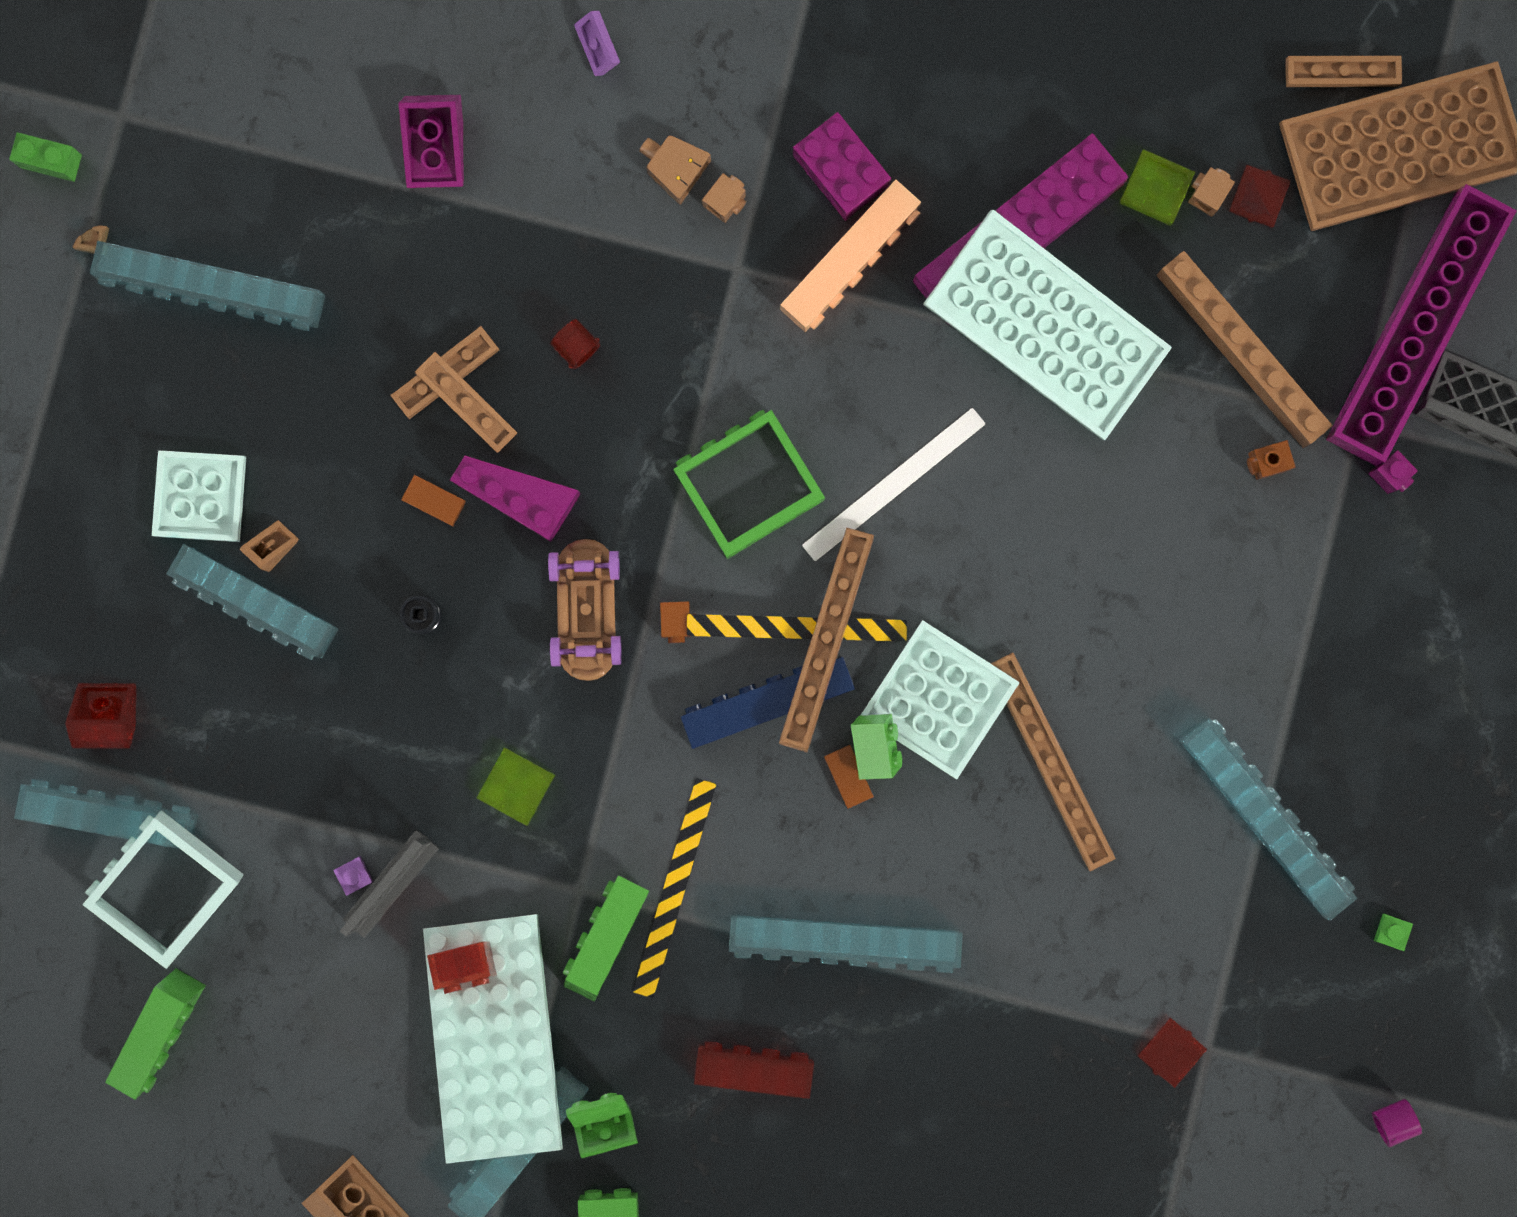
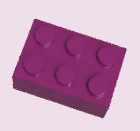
[793,112,891,221]

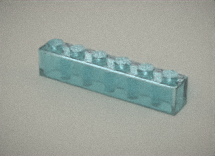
[166,544,339,660]
[14,779,198,849]
[447,1066,589,1217]

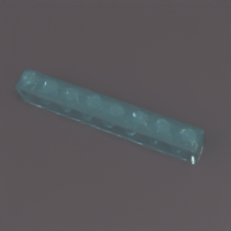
[90,241,325,331]
[1178,718,1358,920]
[729,915,963,973]

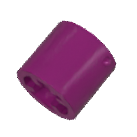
[1372,1098,1422,1148]

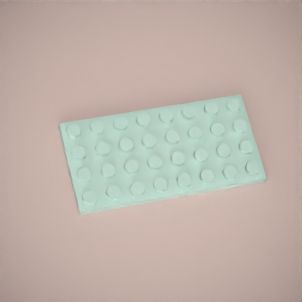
[923,210,1172,440]
[423,914,563,1164]

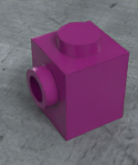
[1368,450,1418,494]

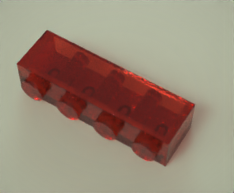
[694,1042,814,1099]

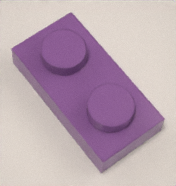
[574,11,620,76]

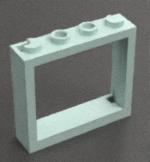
[83,810,244,969]

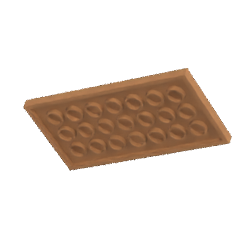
[1279,61,1517,231]

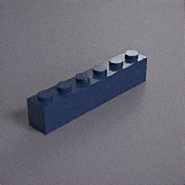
[680,657,855,749]

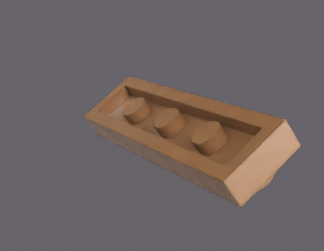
[1286,56,1402,87]
[391,326,499,419]
[415,352,517,453]

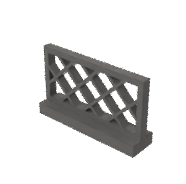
[1416,351,1517,460]
[340,830,439,938]

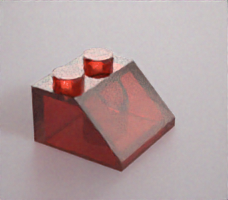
[65,683,136,748]

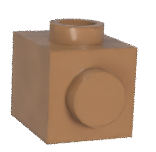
[1188,167,1235,217]
[702,173,747,223]

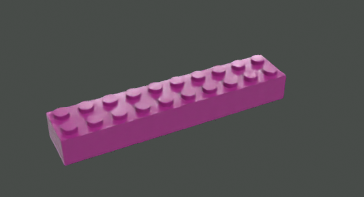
[1326,184,1517,466]

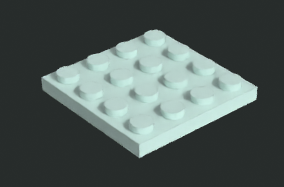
[860,620,1020,780]

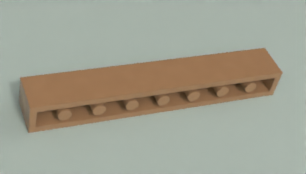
[1156,251,1333,448]

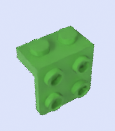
[566,1093,638,1158]

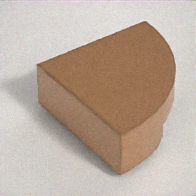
[73,226,109,256]

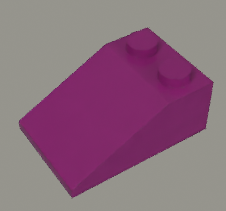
[398,95,464,188]

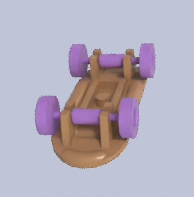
[548,539,621,681]

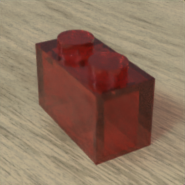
[427,941,497,994]

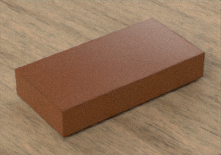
[401,475,466,526]
[824,745,874,809]

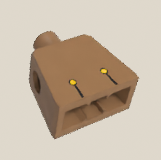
[639,135,711,205]

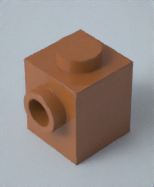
[1247,440,1296,480]
[660,601,696,643]

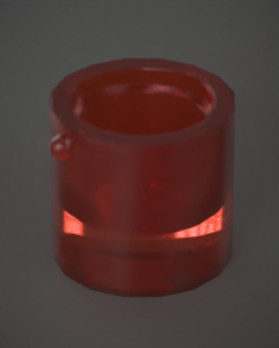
[550,319,601,369]

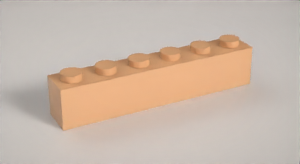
[780,180,921,332]

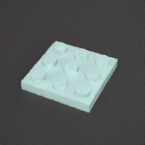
[152,451,246,542]

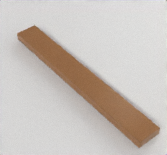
[779,527,874,752]
[990,653,1116,871]

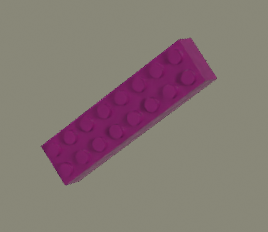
[913,133,1128,325]

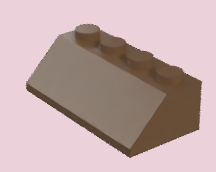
[302,1155,409,1217]

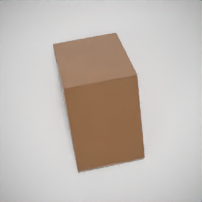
[240,520,299,572]

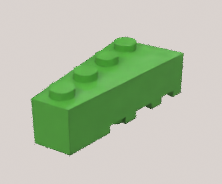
[562,875,649,1002]
[105,968,206,1100]

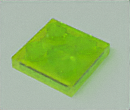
[1119,149,1195,226]
[477,748,555,826]

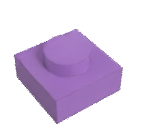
[333,856,374,896]

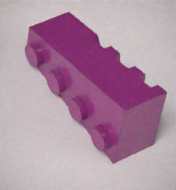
[450,456,581,542]

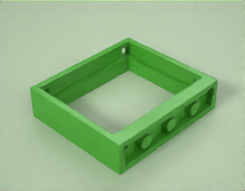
[673,410,825,559]

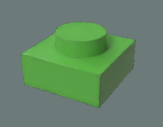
[1374,914,1413,951]

